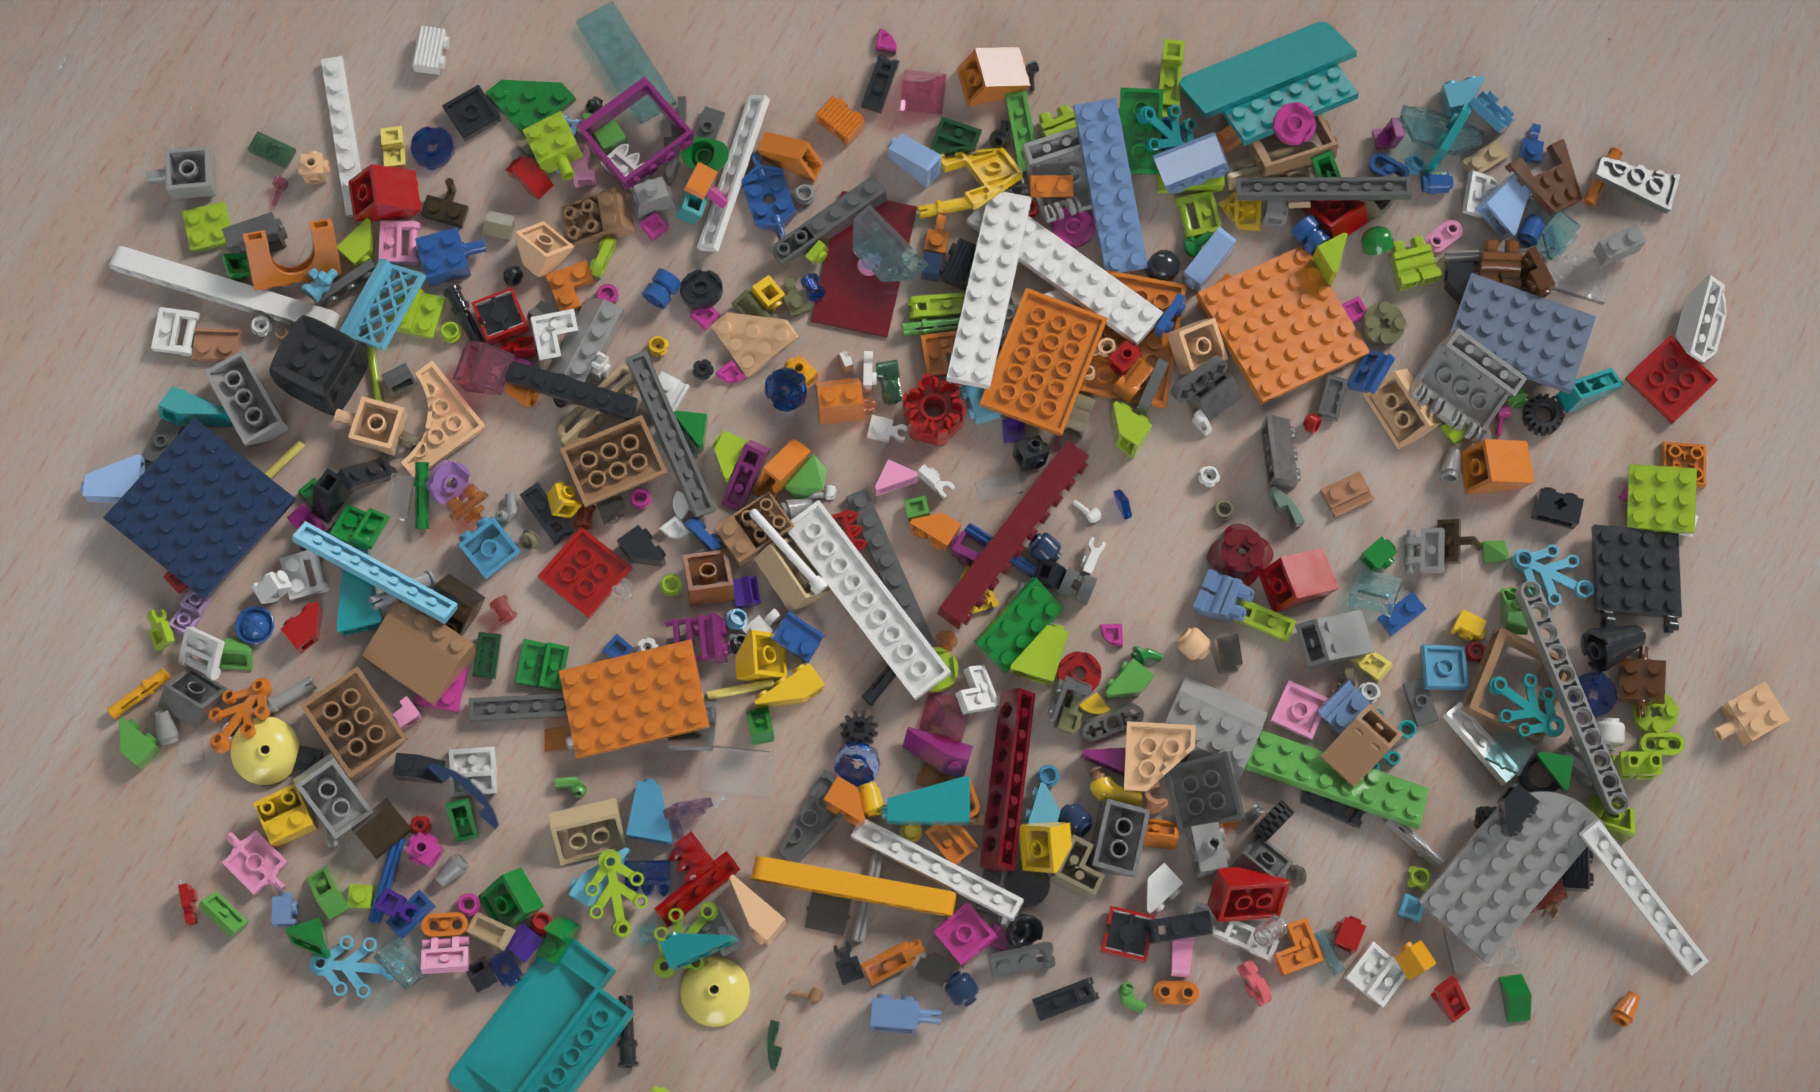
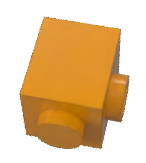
[784,355,818,394]
[1394,940,1437,981]

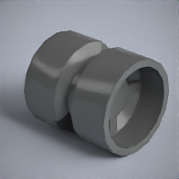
[1058,567,1097,605]

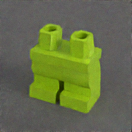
[1039,104,1077,138]
[1389,235,1442,291]
[1611,751,1663,779]

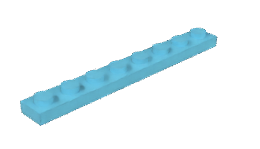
[292,521,458,624]

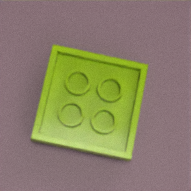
[1626,464,1697,534]

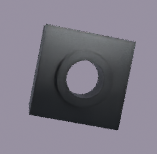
[1033,560,1067,590]
[466,956,498,993]

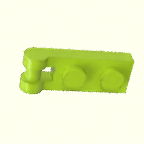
[908,292,966,321]
[1233,600,1296,642]

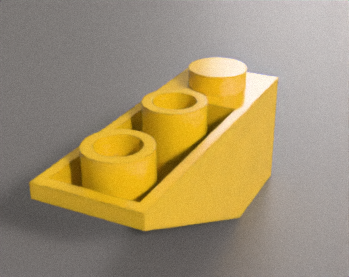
[754,663,825,709]

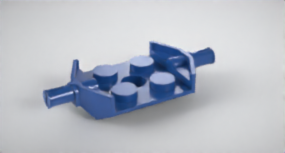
[741,153,797,241]

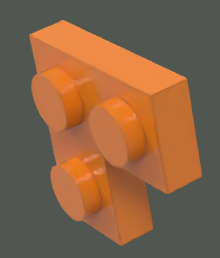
[546,260,594,311]
[920,331,957,379]
[1273,917,1324,977]

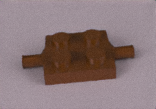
[1618,646,1666,718]

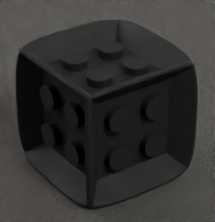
[269,315,369,416]

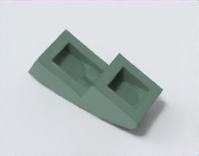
[1268,486,1305,530]

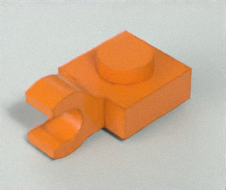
[924,215,949,256]

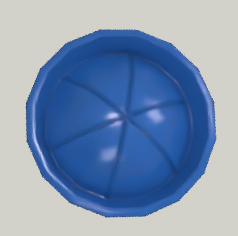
[235,606,274,645]

